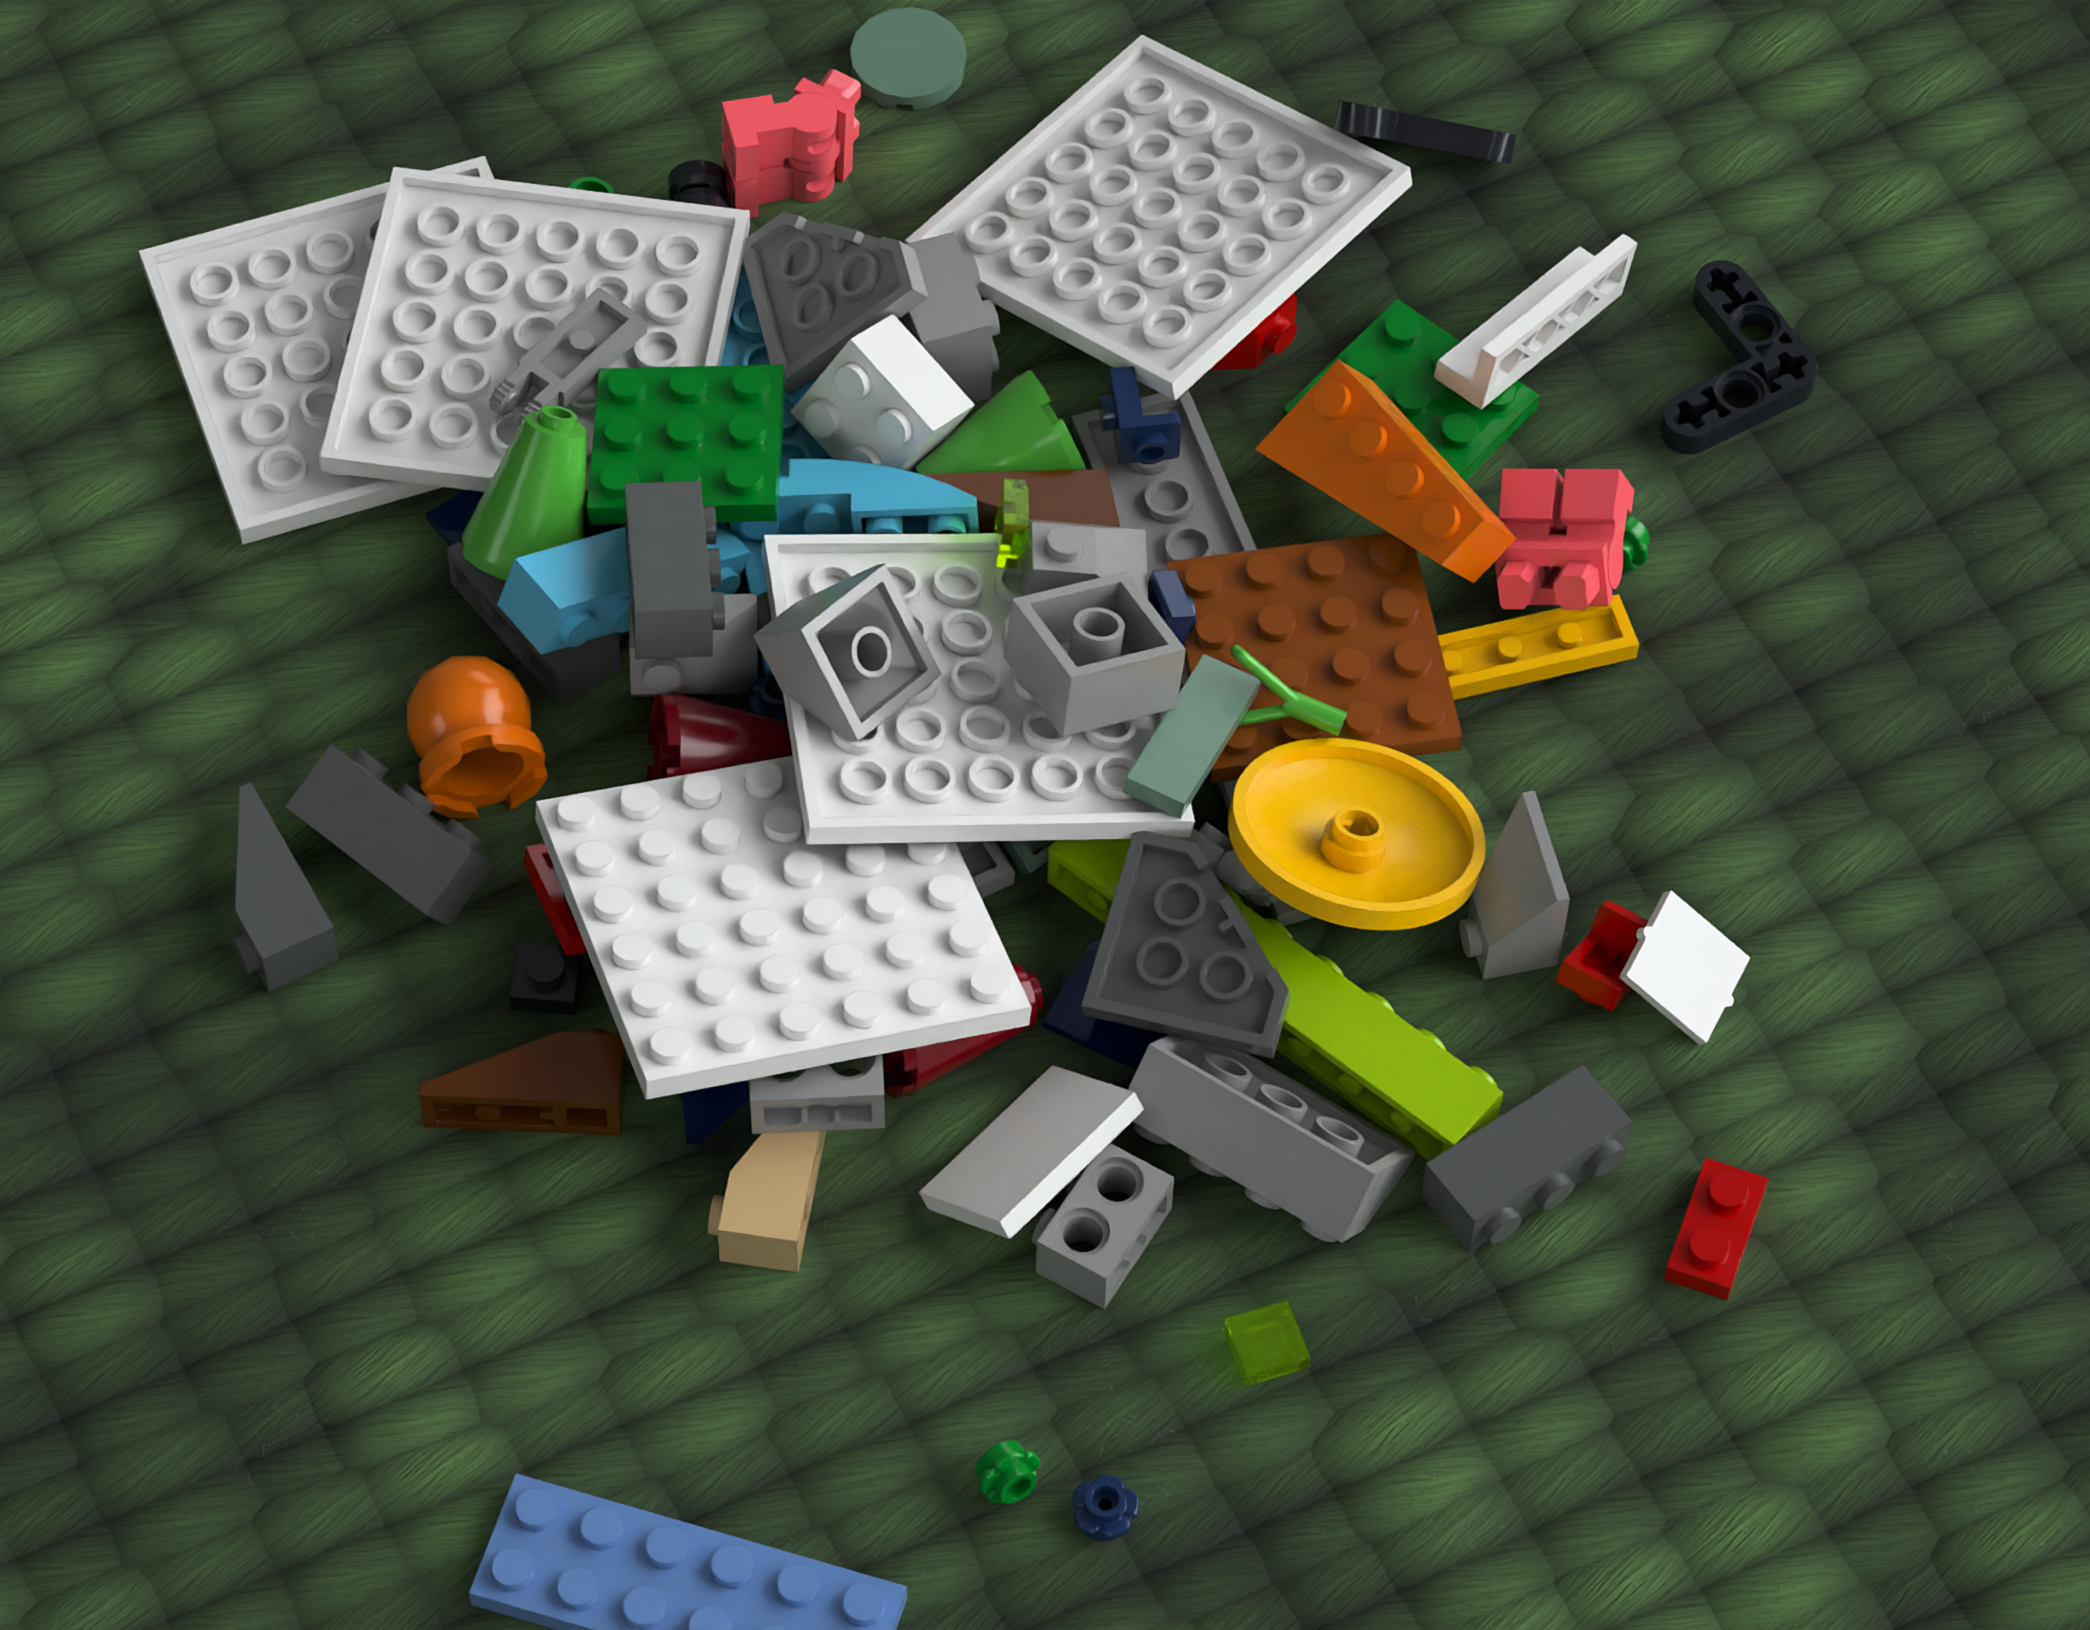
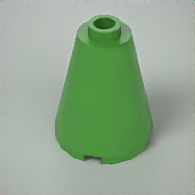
[914,370,1086,476]
[461,405,587,580]

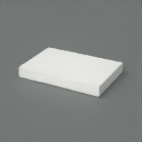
[919,1065,1144,1239]

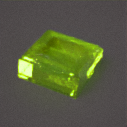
[995,478,1029,569]
[1223,1300,1310,1386]

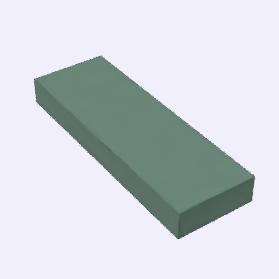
[1122,654,1261,819]

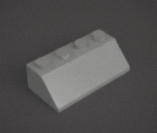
[1128,1035,1417,1243]

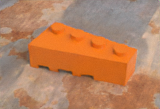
[1255,359,1517,583]

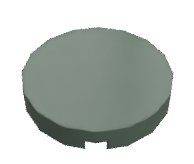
[850,7,967,110]

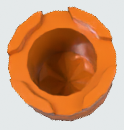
[407,656,547,820]

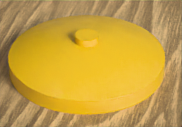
[1228,738,1486,931]

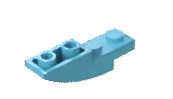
[729,459,979,540]

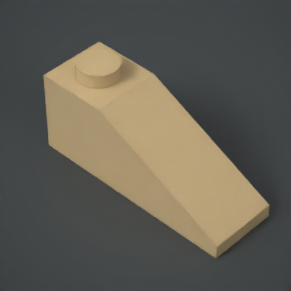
[708,1131,827,1273]

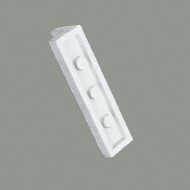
[1433,234,1638,410]

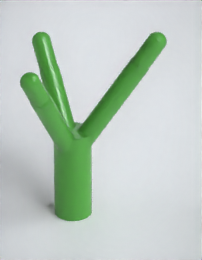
[1230,645,1348,736]

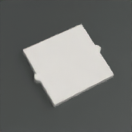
[1619,891,1750,1044]

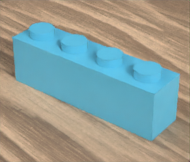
[497,522,751,655]

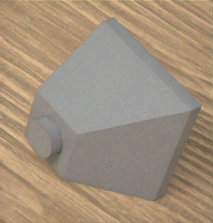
[1020,518,1149,601]
[753,564,942,742]
[629,594,758,697]
[1459,790,1570,980]

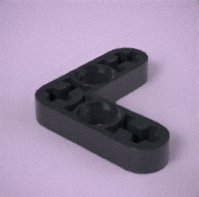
[1333,100,1517,164]
[1660,260,1818,454]

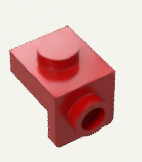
[1555,900,1648,1011]

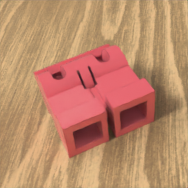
[721,69,861,219]
[1495,468,1634,610]

